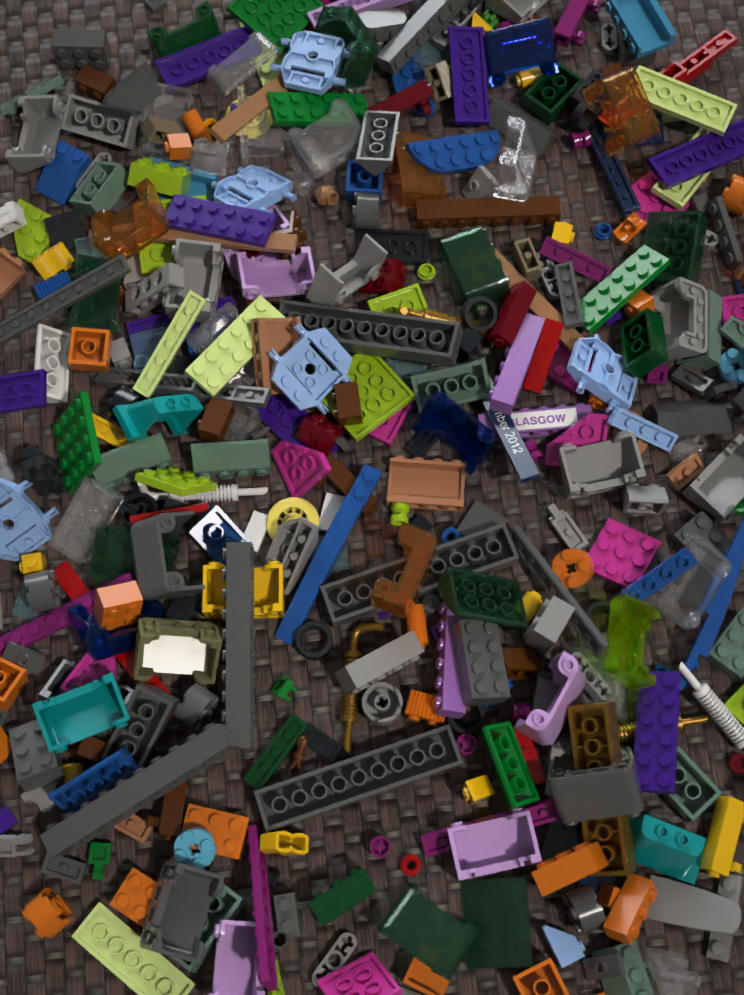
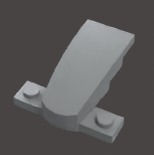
[647,873,743,963]

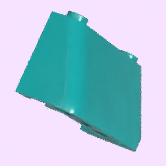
[32,672,131,754]

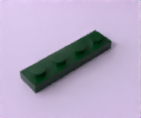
[243,713,309,790]

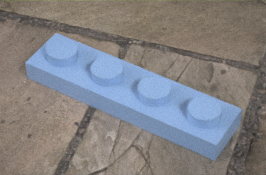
[607,405,679,452]

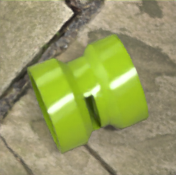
[389,502,410,526]

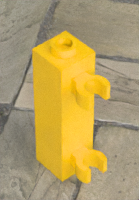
[699,796,744,879]

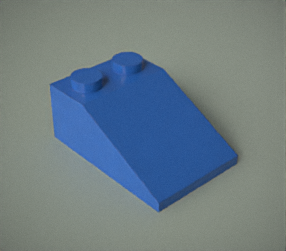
[35,140,92,207]
[186,504,255,567]

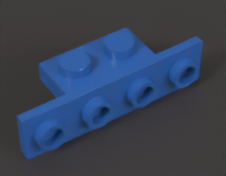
[621,547,698,607]

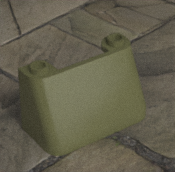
[133,617,222,685]

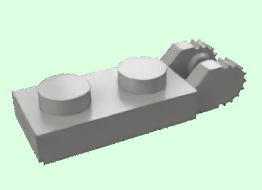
[0,833,35,857]

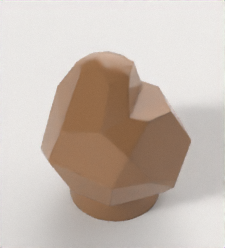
[313,185,338,206]

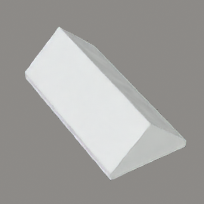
[34,323,71,403]

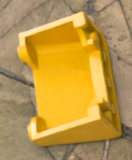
[202,561,285,619]

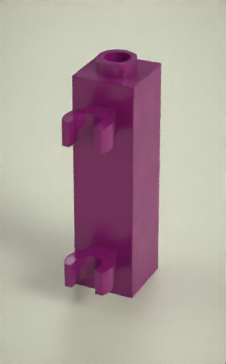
[552,0,602,48]

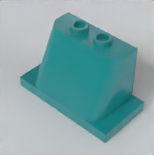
[113,394,204,442]
[630,814,706,886]

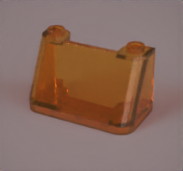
[395,131,448,209]
[92,178,170,260]

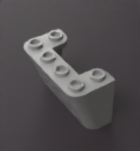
[484,0,548,26]

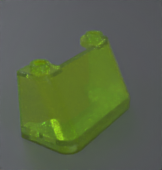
[605,594,661,690]

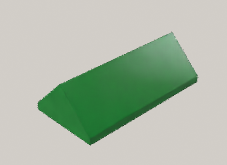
[480,721,540,811]

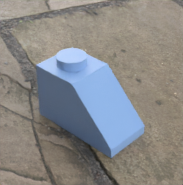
[540,925,585,968]

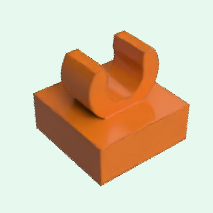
[596,883,621,909]

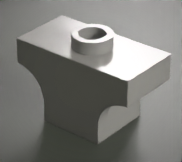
[462,165,499,198]
[21,779,64,813]

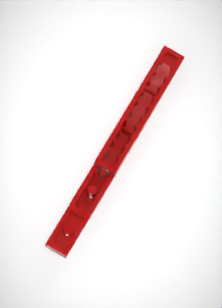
[597,29,738,129]
[54,561,178,718]

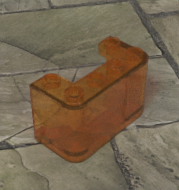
[582,68,660,157]
[371,522,437,618]

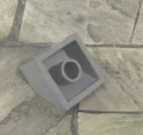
[622,483,669,515]

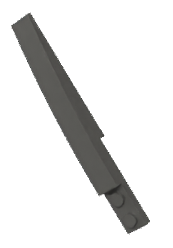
[430,0,485,51]
[94,367,272,408]

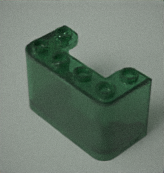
[314,6,380,88]
[438,225,510,313]
[88,525,181,582]

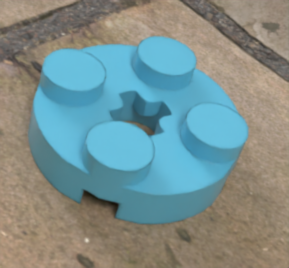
[717,348,744,386]
[174,826,217,870]

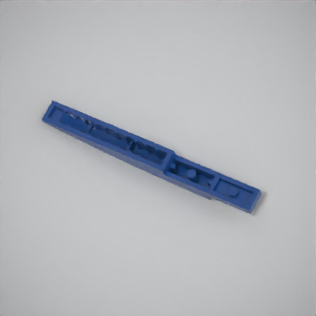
[274,464,382,646]
[680,515,744,691]

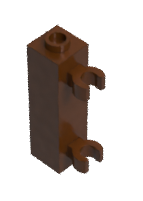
[314,453,378,518]
[145,780,189,842]

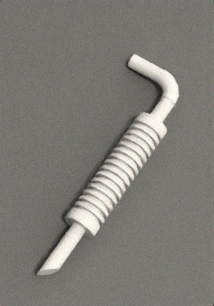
[137,482,268,503]
[679,662,744,749]

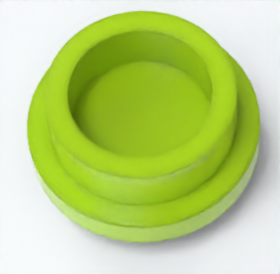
[417,263,436,281]

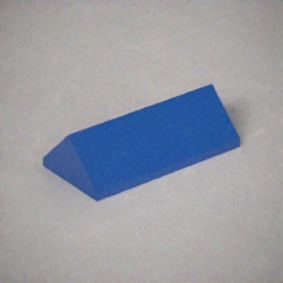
[48,746,139,814]

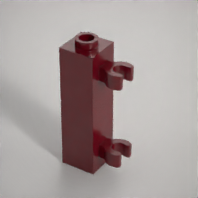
[368,79,435,117]
[485,280,537,348]

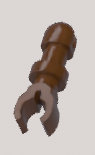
[289,735,308,776]

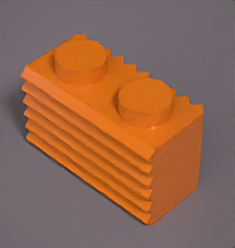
[404,689,445,728]

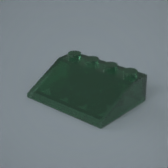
[644,211,708,285]
[437,567,529,630]
[461,877,533,969]

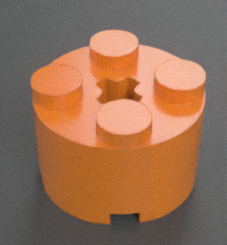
[722,174,744,217]
[552,548,595,588]
[22,887,73,938]

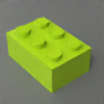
[127,157,192,196]

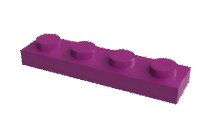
[539,236,612,283]

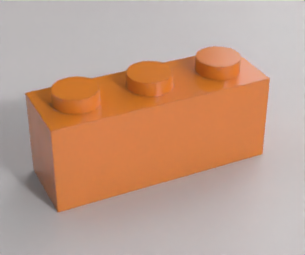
[603,873,658,946]

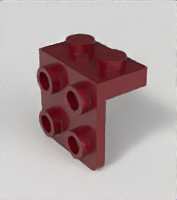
[359,258,408,294]
[295,411,347,456]

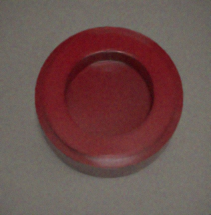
[727,753,744,775]

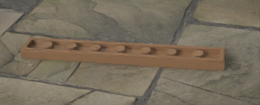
[209,68,299,144]
[153,223,298,254]
[478,246,583,353]

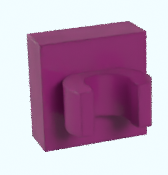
[646,364,668,384]

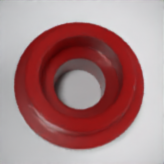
[400,854,421,876]

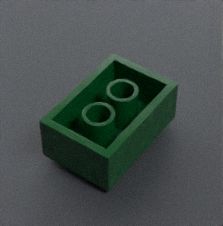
[522,61,584,126]
[619,308,668,379]
[309,867,377,926]

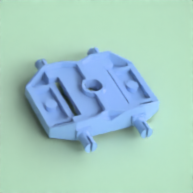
[270,30,356,95]
[211,165,297,212]
[267,322,353,415]
[567,334,638,415]
[0,477,59,562]

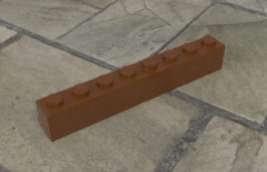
[416,195,561,229]

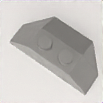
[265,517,319,595]

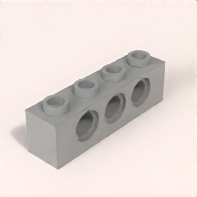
[125,262,185,316]

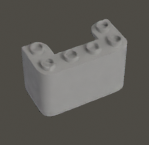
[162,238,224,324]

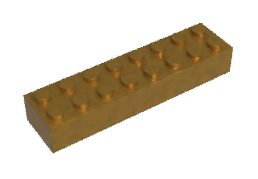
[567,701,636,876]

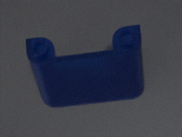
[483,18,559,88]
[412,392,496,475]
[67,599,163,661]

